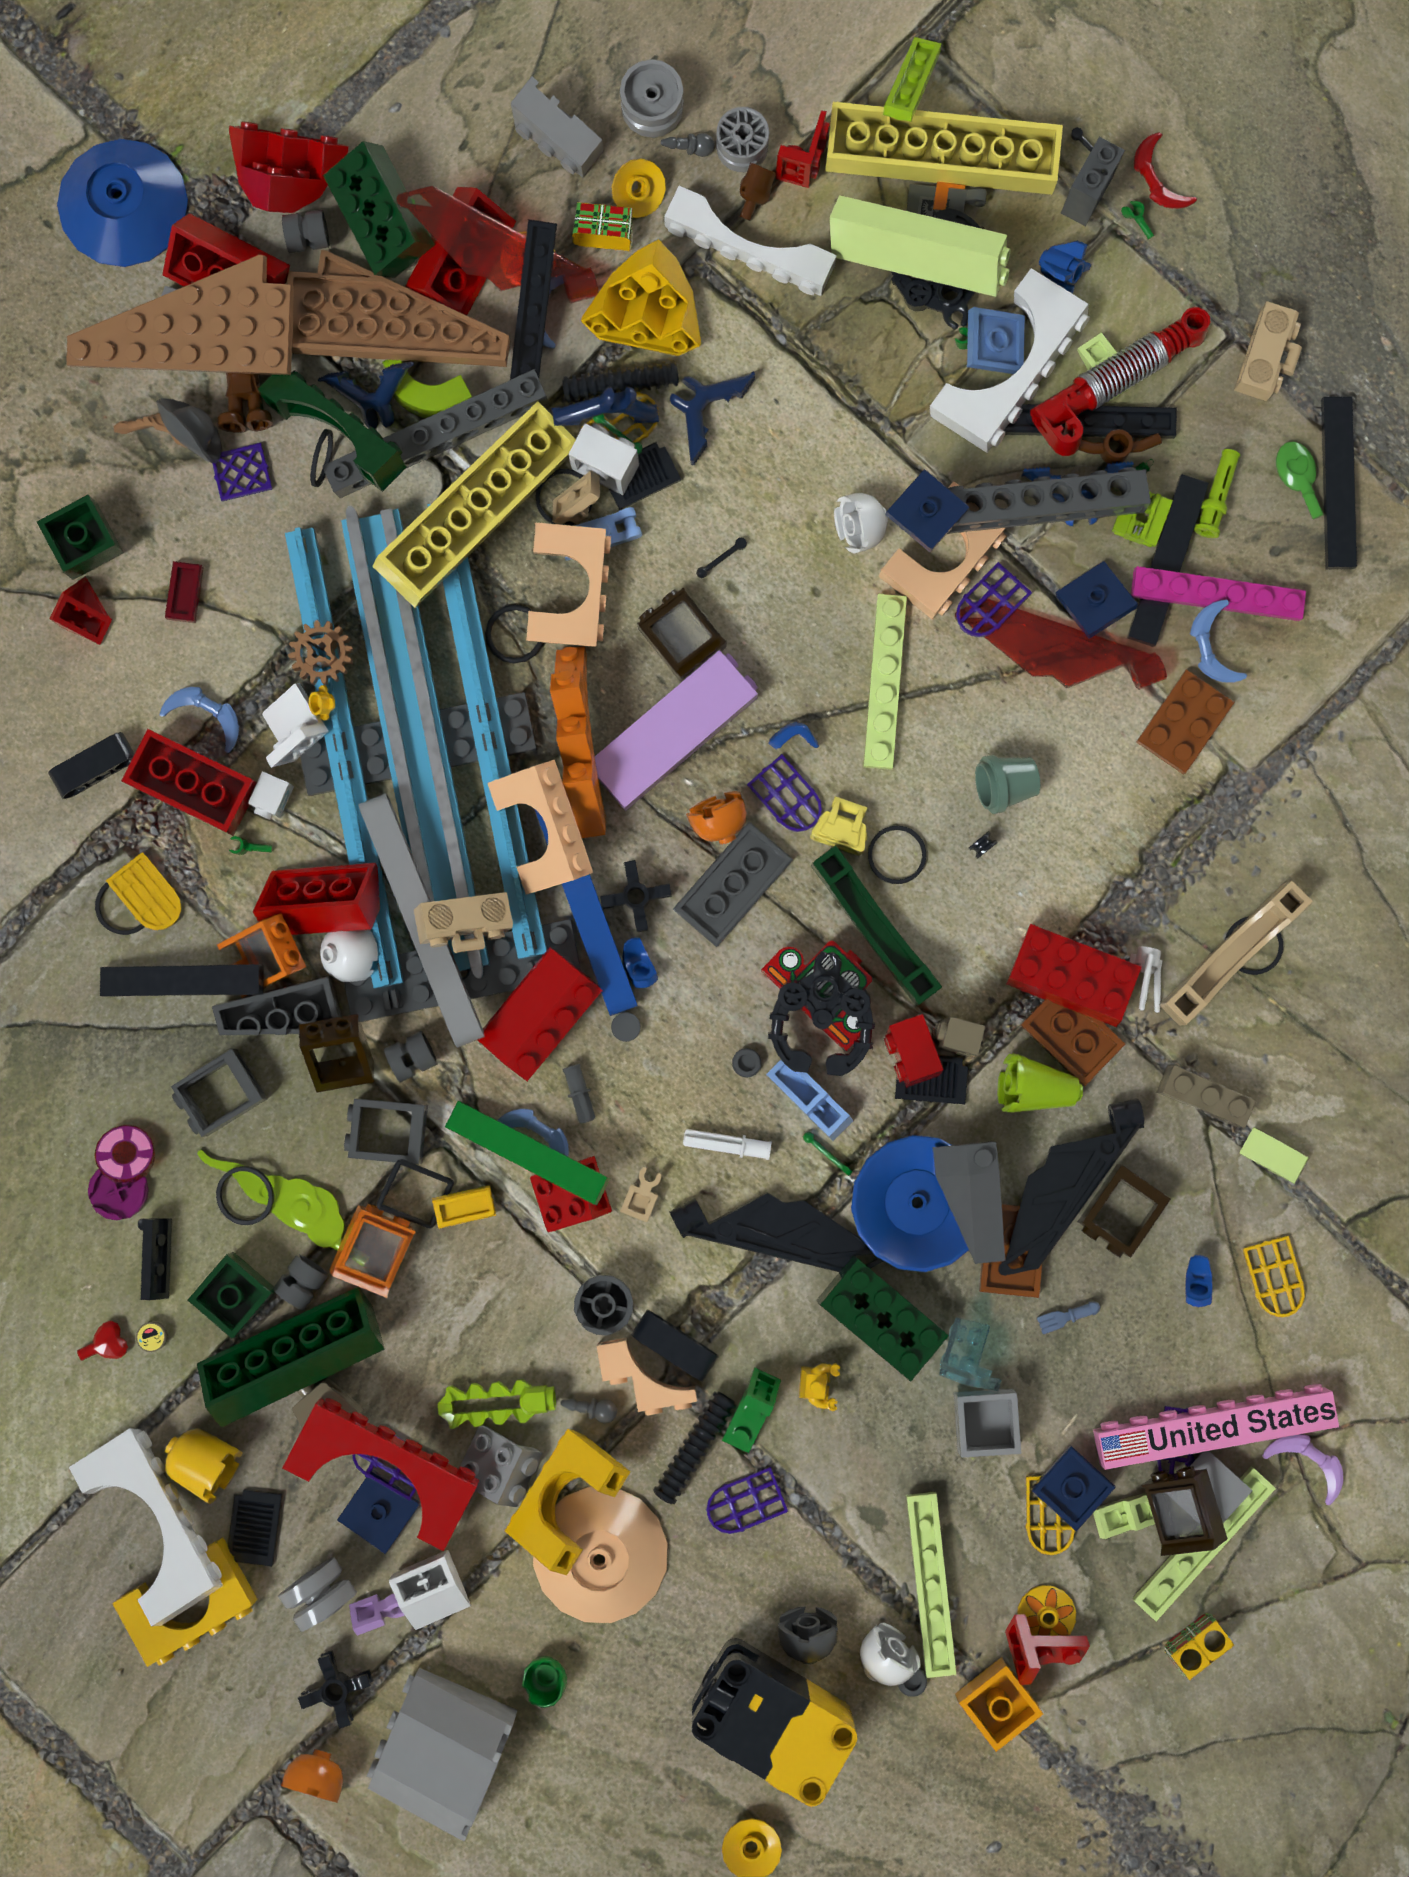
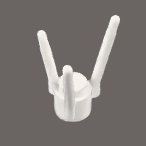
[1129,946,1163,1013]

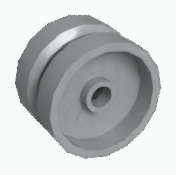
[620,59,684,138]
[278,1557,357,1632]

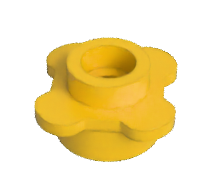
[309,685,335,721]

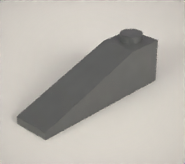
[932,1141,1005,1264]

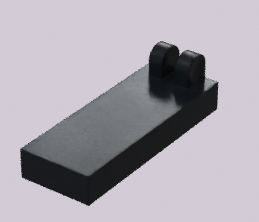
[138,1218,172,1301]

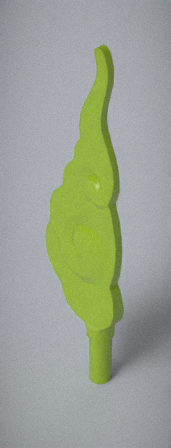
[197,1150,370,1267]

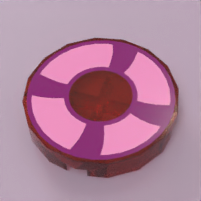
[94,1125,155,1184]

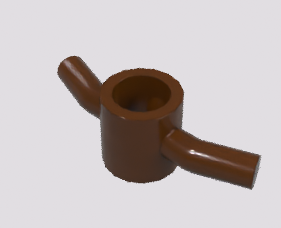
[1078,429,1162,464]

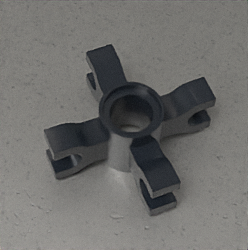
[600,860,672,933]
[298,1650,374,1729]

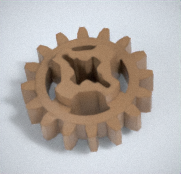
[288,620,354,686]

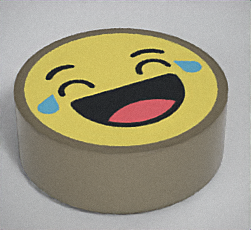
[136,1321,168,1352]

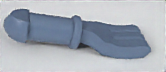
[1037,1301,1100,1335]

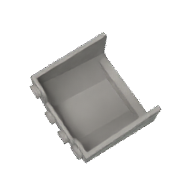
[367,1668,517,1841]

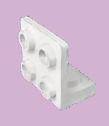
[262,683,329,768]

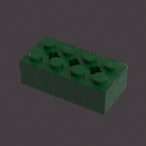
[323,141,435,278]
[816,1255,949,1382]

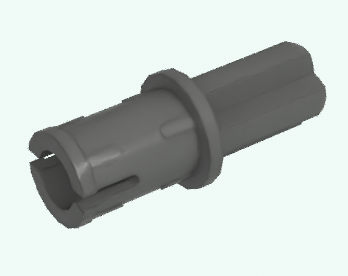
[562,1064,595,1123]

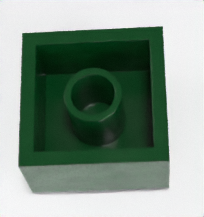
[37,494,124,580]
[187,1252,275,1339]

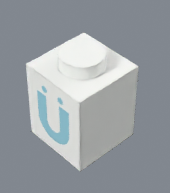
[248,771,294,820]

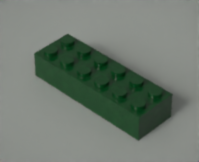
[197,1287,385,1428]

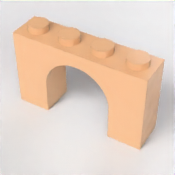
[879,481,1007,620]
[526,522,611,647]
[487,760,593,895]

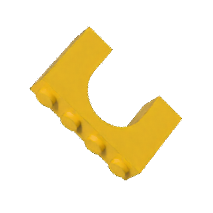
[505,1429,631,1575]
[112,1537,258,1667]

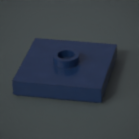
[885,469,969,552]
[1056,561,1138,639]
[1031,1445,1116,1532]
[337,1469,421,1554]

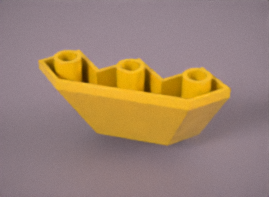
[581,239,701,356]

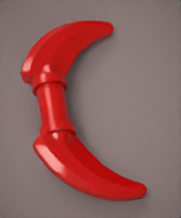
[1134,132,1197,209]

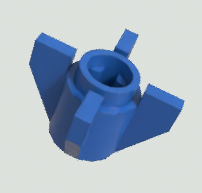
[1039,240,1091,294]

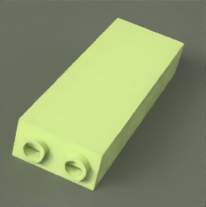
[830,195,1011,297]

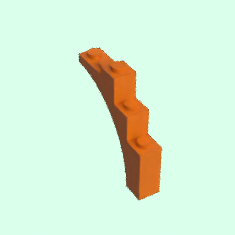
[550,646,606,838]

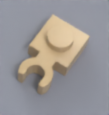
[620,1167,661,1222]

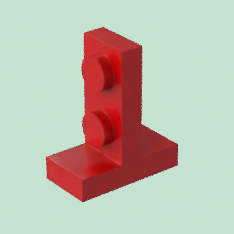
[1005,1614,1090,1685]

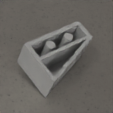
[511,76,604,178]

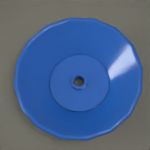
[57,139,188,267]
[851,1135,969,1272]

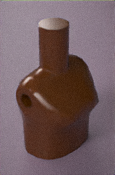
[740,162,776,221]

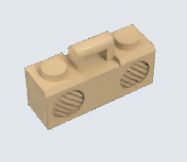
[1234,301,1302,401]
[414,892,513,953]

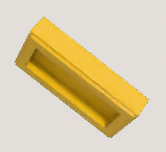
[432,1185,496,1229]

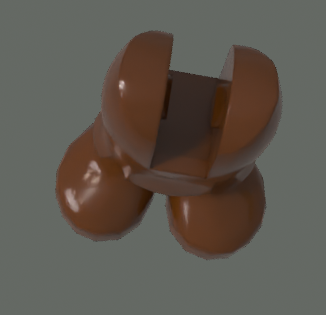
[217,373,273,433]

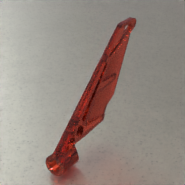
[396,186,599,304]
[955,599,1167,690]

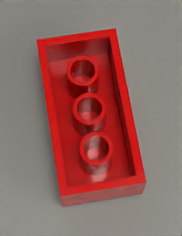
[121,729,257,836]
[1006,924,1142,1027]

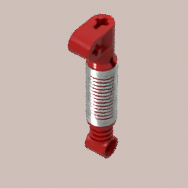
[1030,307,1210,456]

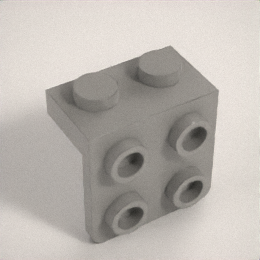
[460,1425,542,1507]

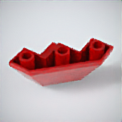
[229,121,349,213]

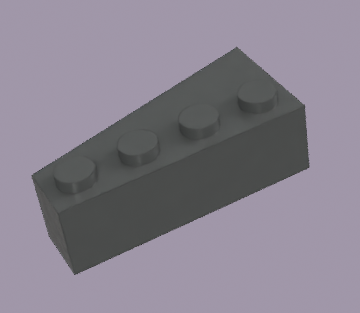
[212,975,343,1035]

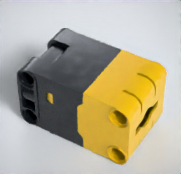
[692,1638,857,1807]

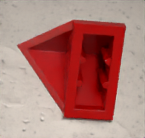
[49,576,112,645]

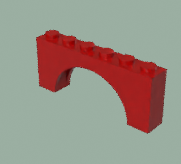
[282,1398,479,1551]

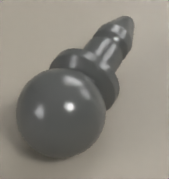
[661,133,714,157]
[560,1398,617,1423]

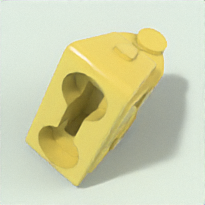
[810,796,867,856]

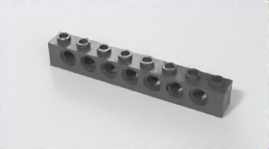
[322,369,549,498]
[947,467,1151,534]

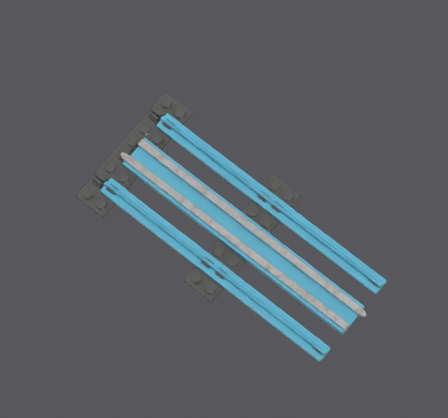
[285,504,581,1022]

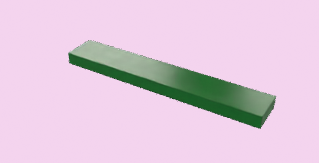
[445,1101,610,1205]

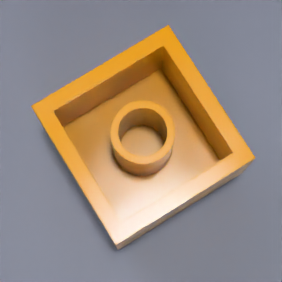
[955,1657,1044,1752]

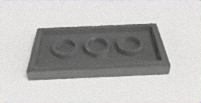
[673,821,793,948]

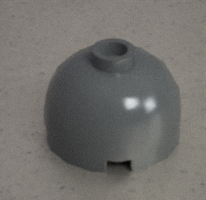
[574,1275,634,1335]
[778,1607,838,1664]

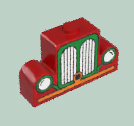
[761,940,872,1051]

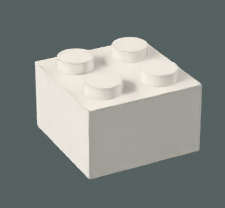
[568,423,639,495]

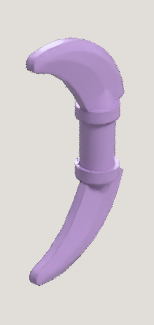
[1262,1434,1343,1505]

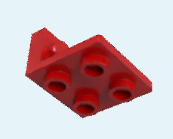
[776,110,830,188]
[530,1156,612,1232]

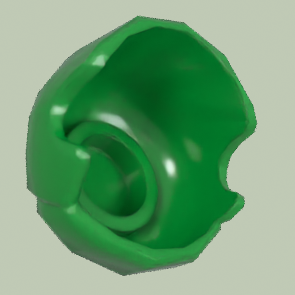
[522,1656,567,1708]

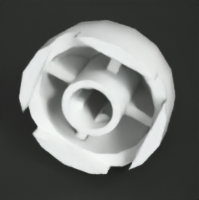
[834,493,888,554]
[320,930,378,982]
[860,1623,920,1686]

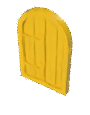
[105,852,182,931]

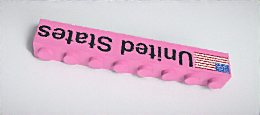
[1093,1384,1339,1470]

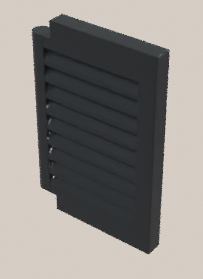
[608,442,681,511]
[895,1055,968,1105]
[228,1489,282,1567]

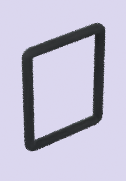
[377,1159,454,1228]

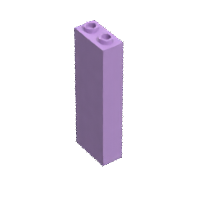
[595,650,758,811]

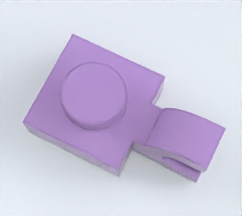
[349,1594,404,1636]

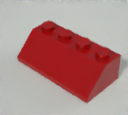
[405,187,516,316]
[162,213,290,286]
[252,863,380,935]
[477,947,602,1082]

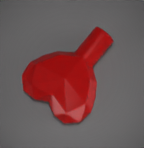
[77,1321,128,1361]

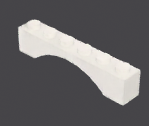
[664,186,837,296]

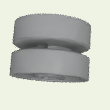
[716,107,769,172]

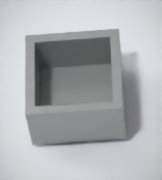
[953,1389,1021,1458]

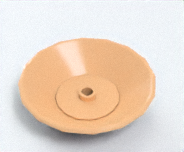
[533,1486,668,1623]

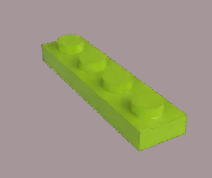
[883,37,942,122]

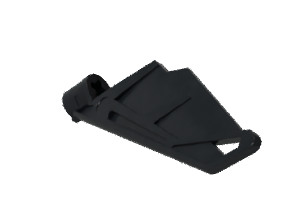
[998,1099,1144,1276]
[669,1192,884,1272]

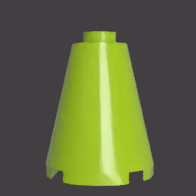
[997,1054,1083,1113]

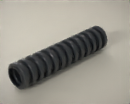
[562,360,679,403]
[653,1391,737,1504]

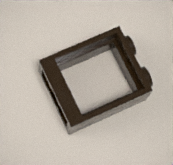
[299,1014,375,1093]
[1077,1164,1171,1258]

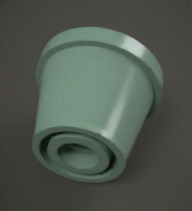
[975,755,1041,814]

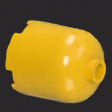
[165,1428,243,1504]

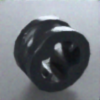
[969,831,998,859]

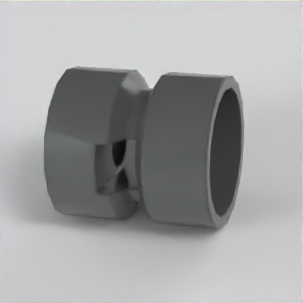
[282,209,330,253]
[384,1031,438,1082]
[273,1254,329,1310]

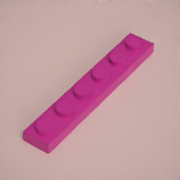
[1131,566,1306,621]

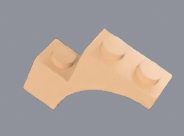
[597,1338,697,1415]

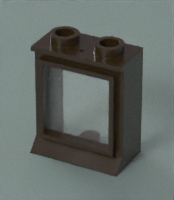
[637,588,727,682]
[1141,1466,1228,1556]

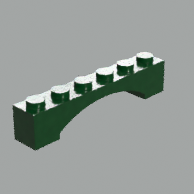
[258,370,406,492]
[811,845,942,1006]

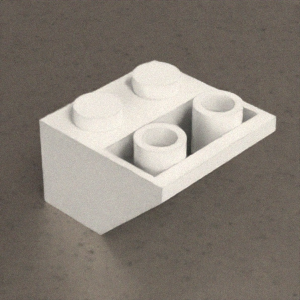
[389,1550,471,1630]

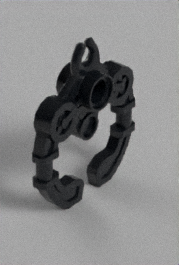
[891,208,985,330]
[768,951,875,1076]

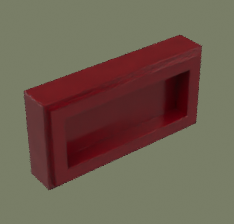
[165,561,204,623]

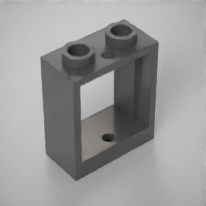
[1061,136,1125,227]
[171,1049,268,1137]
[344,1099,428,1165]

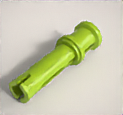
[1194,449,1241,538]

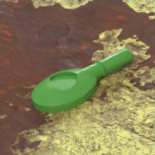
[1276,442,1324,520]

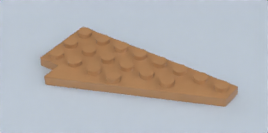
[287,250,510,367]
[66,255,294,375]

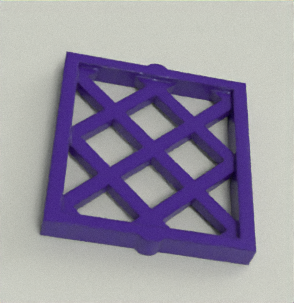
[212,443,273,502]

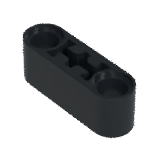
[48,732,135,799]
[631,1309,719,1382]

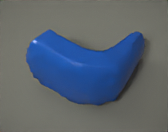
[768,722,819,749]
[623,938,658,988]
[1185,1255,1212,1307]

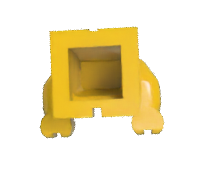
[798,1363,841,1411]

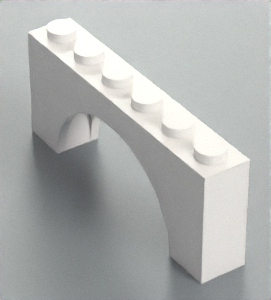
[930,268,1090,453]
[69,1428,223,1627]

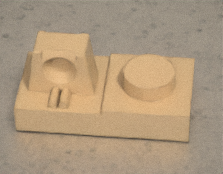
[552,471,600,525]

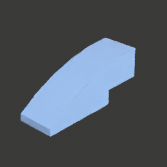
[766,1060,853,1141]

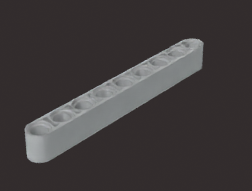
[358,793,485,1048]

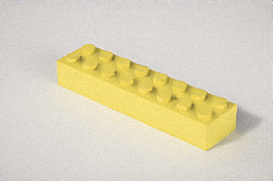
[825,102,1063,195]
[372,401,576,608]

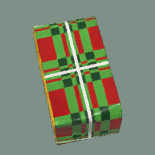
[572,202,633,251]
[1165,1613,1235,1680]

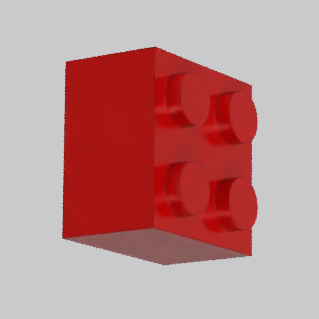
[883,1014,944,1087]

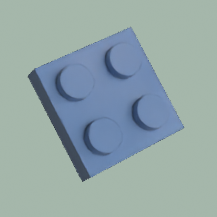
[967,307,1025,374]

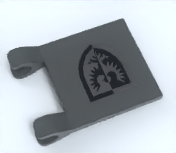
[906,184,987,218]

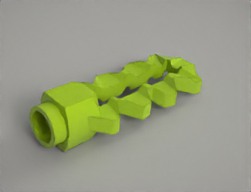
[437,1379,556,1429]

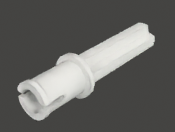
[683,1129,772,1160]

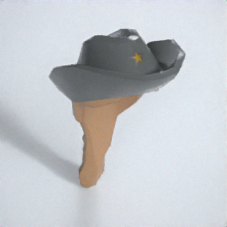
[113,398,222,463]

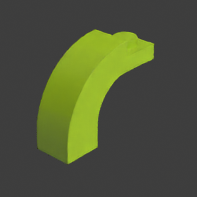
[382,359,472,418]

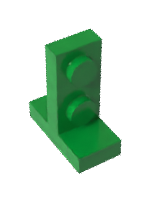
[722,1367,781,1453]

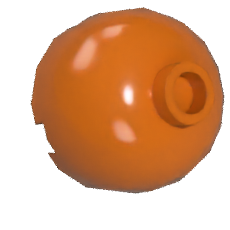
[686,791,747,844]
[281,1749,344,1803]

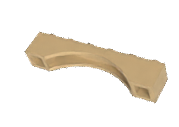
[1159,880,1313,1026]

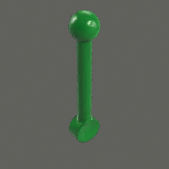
[593,414,643,455]
[803,1132,853,1176]

